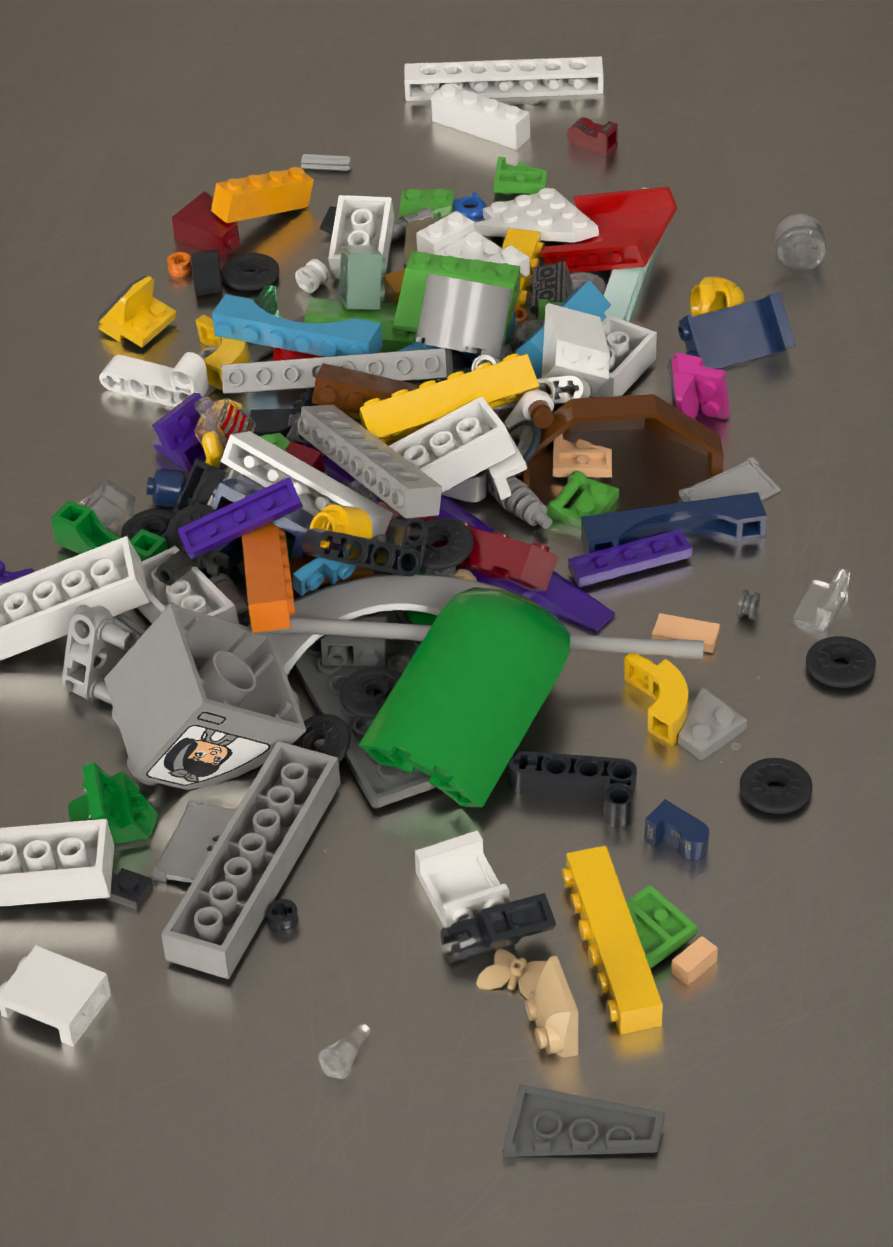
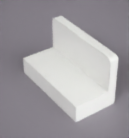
[486,432,527,500]

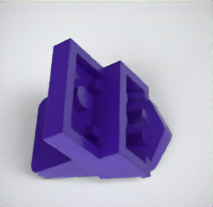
[152,393,229,475]

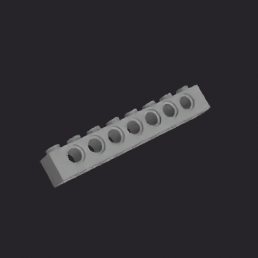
[221,348,453,394]
[297,404,442,518]

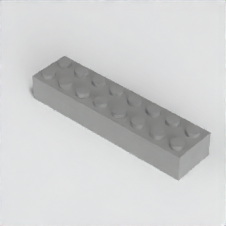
[161,741,340,979]

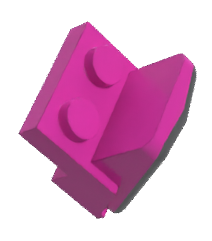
[668,352,730,420]

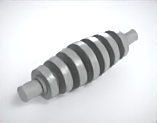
[486,473,552,529]

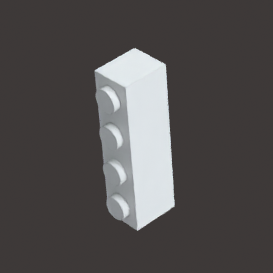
[431,84,530,150]

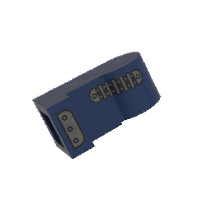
[644,799,709,860]

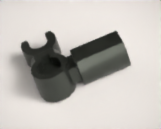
[157,544,229,586]

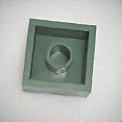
[338,245,386,310]

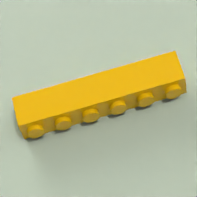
[360,354,539,443]
[562,846,663,1035]

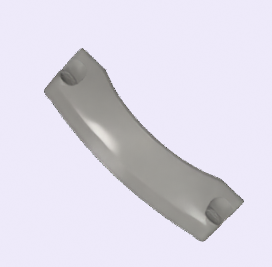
[247,573,507,675]

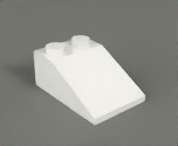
[542,303,610,394]

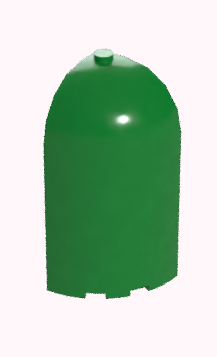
[359,587,571,808]

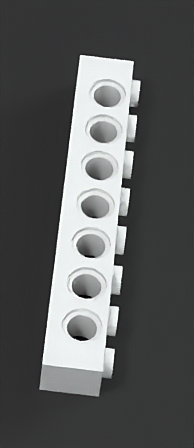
[404,57,603,101]

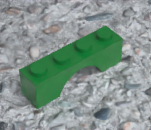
[51,500,168,562]

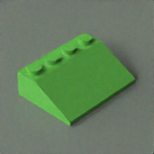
[393,252,521,344]
[304,298,417,353]

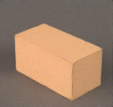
[671,936,718,986]

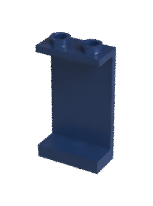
[678,292,795,369]

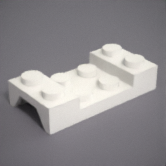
[416,211,530,277]

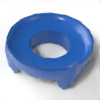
[453,191,487,221]

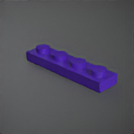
[177,477,303,559]
[568,529,692,587]

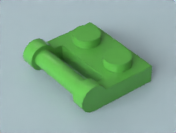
[546,470,619,529]

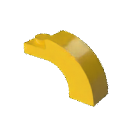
[624,654,688,746]

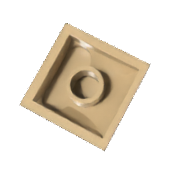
[525,955,578,1058]

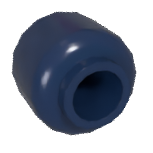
[146,468,187,508]

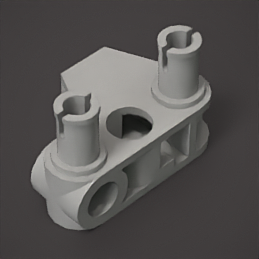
[62,605,136,704]

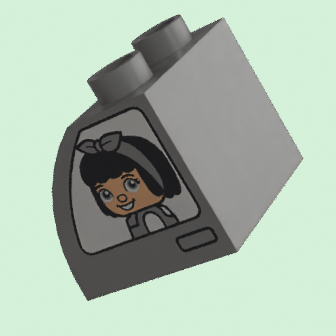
[104,604,306,790]

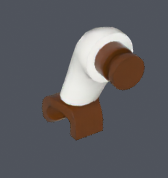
[503,389,554,431]

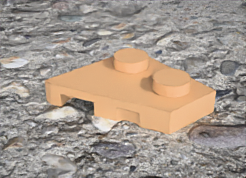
[553,433,612,478]

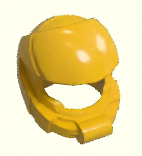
[690,277,745,317]

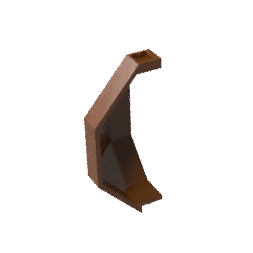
[517,394,724,488]

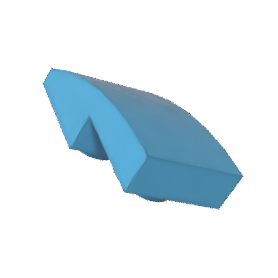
[293,548,356,596]

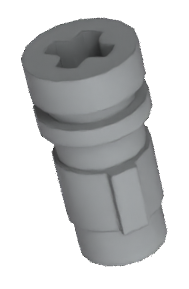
[209,573,251,626]

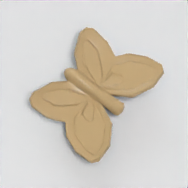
[476,949,547,1000]

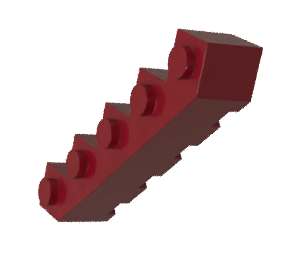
[374,499,558,592]

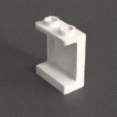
[415,830,510,928]
[0,945,111,1047]

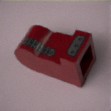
[567,117,618,156]

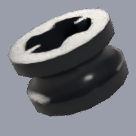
[267,899,299,934]

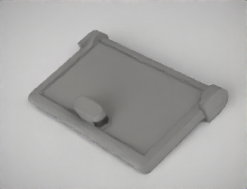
[679,456,781,502]
[150,800,236,883]

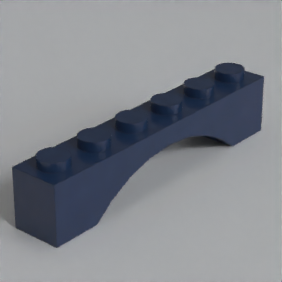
[581,492,767,554]

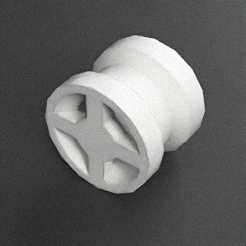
[295,259,329,293]

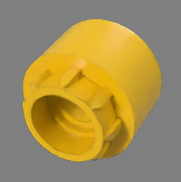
[310,505,373,550]

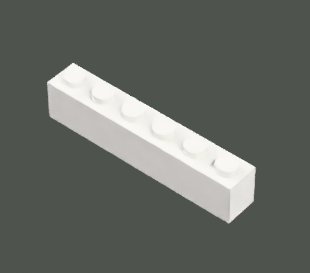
[221,431,393,537]

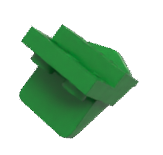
[68,762,159,844]

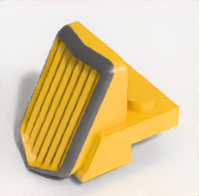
[98,275,177,348]

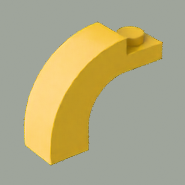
[196,314,251,391]

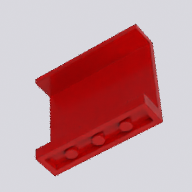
[541,186,678,273]

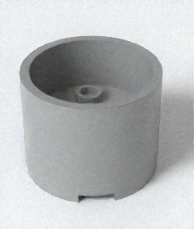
[415,274,512,358]

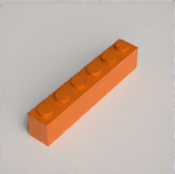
[242,522,296,633]

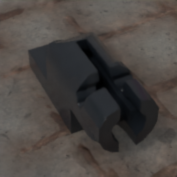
[440,893,557,963]

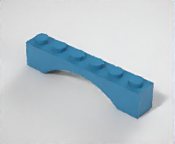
[212,294,383,357]

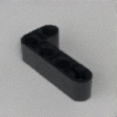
[302,515,429,576]
[508,751,637,828]

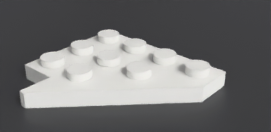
[475,188,599,243]

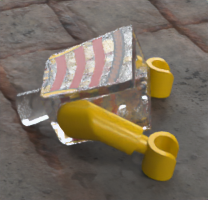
[194,397,257,469]

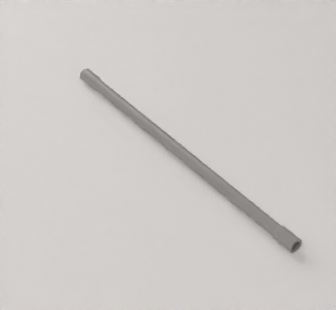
[265,617,704,660]

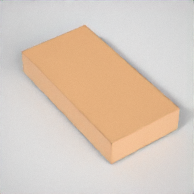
[652,613,720,653]

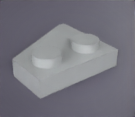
[678,688,748,761]

